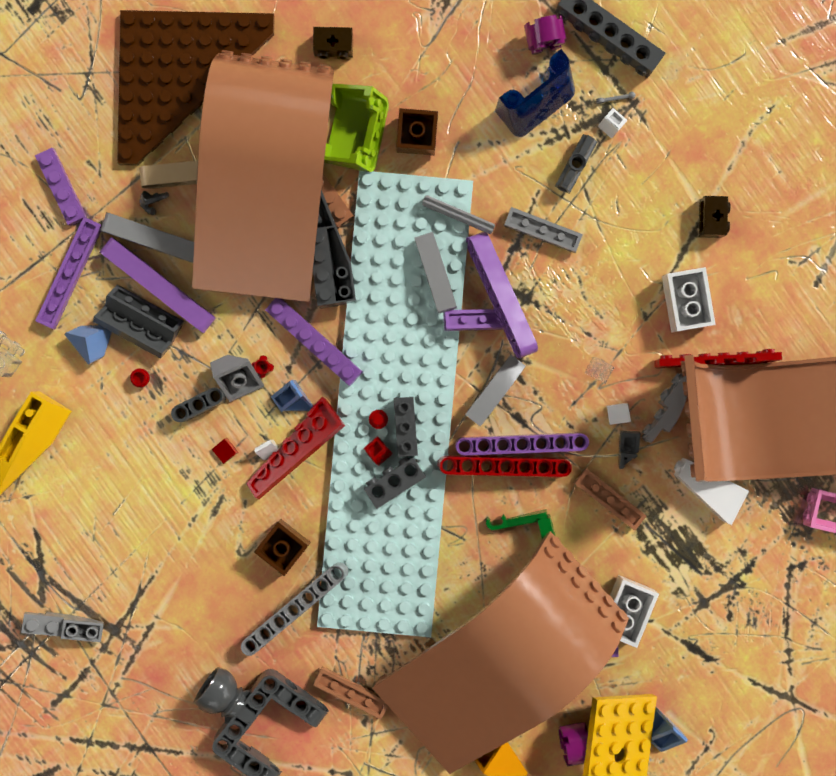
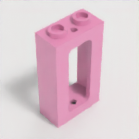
[802,488,836,533]

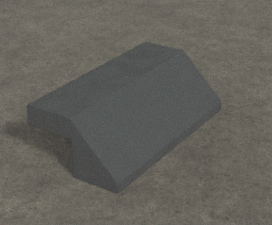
[93,285,184,359]

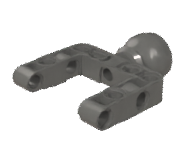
[194,667,329,776]

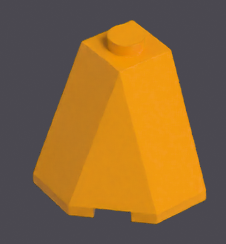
[474,742,528,776]

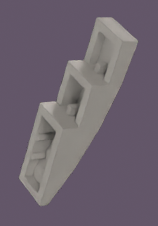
[414,232,457,314]
[465,355,526,426]

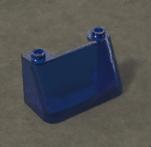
[495,49,575,137]

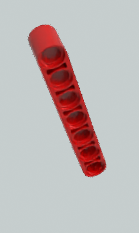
[438,456,572,477]

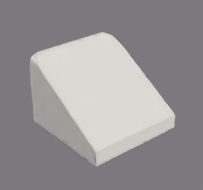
[598,108,627,138]
[607,403,631,425]
[254,439,279,460]

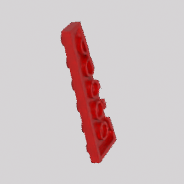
[655,349,782,368]
[246,397,345,499]

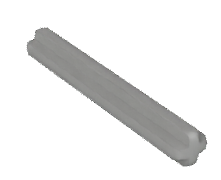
[422,195,495,234]

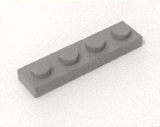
[504,207,583,253]

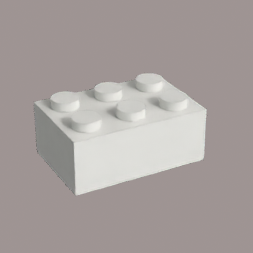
[662,267,716,333]
[610,575,659,648]

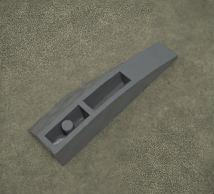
[313,190,356,308]

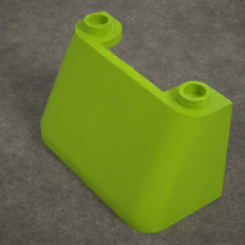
[324,84,389,172]

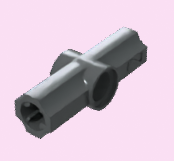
[555,134,597,194]

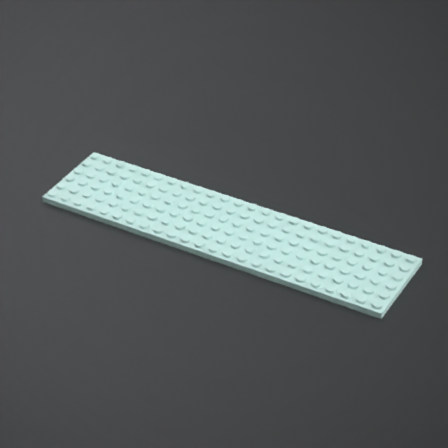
[317,170,473,637]

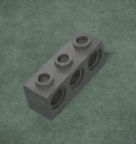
[394,397,418,457]
[364,456,426,509]

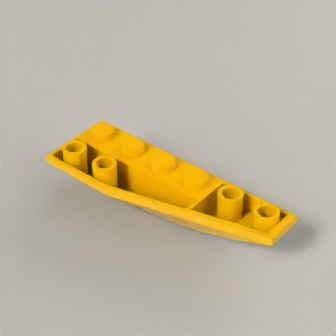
[0,391,72,495]

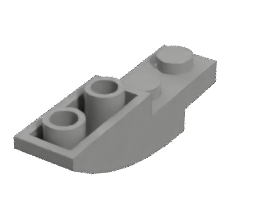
[641,373,687,443]
[21,612,104,642]

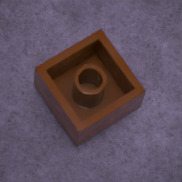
[396,108,438,156]
[254,519,311,576]

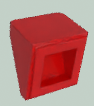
[363,436,393,466]
[212,438,239,464]

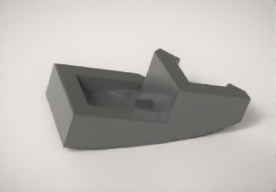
[619,431,641,469]

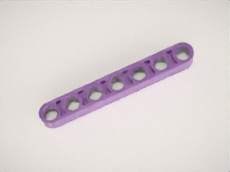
[466,232,538,358]
[100,237,216,333]
[455,433,589,455]

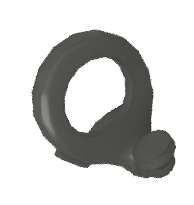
[139,191,169,215]

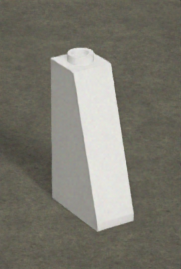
[674,458,749,525]

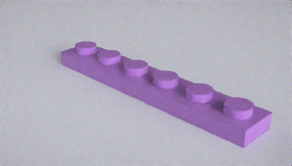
[35,217,102,329]
[265,298,363,386]

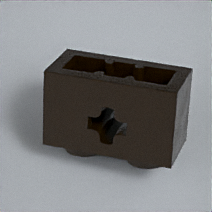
[313,27,353,60]
[699,196,731,238]

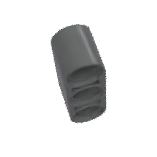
[171,388,226,422]

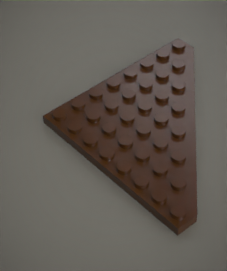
[117,10,275,165]

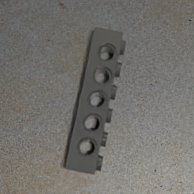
[555,0,666,78]

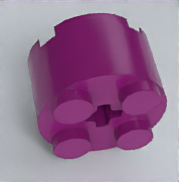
[524,15,567,55]
[558,722,588,767]

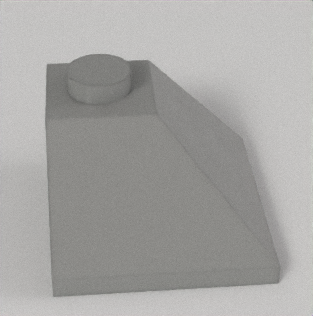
[210,355,264,402]

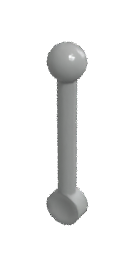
[596,92,636,104]

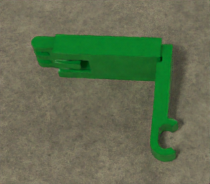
[486,509,556,539]

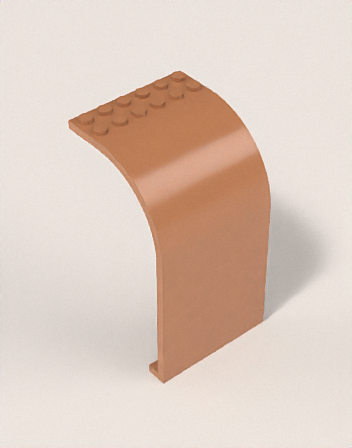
[192,50,334,302]
[681,355,836,482]
[372,531,629,774]

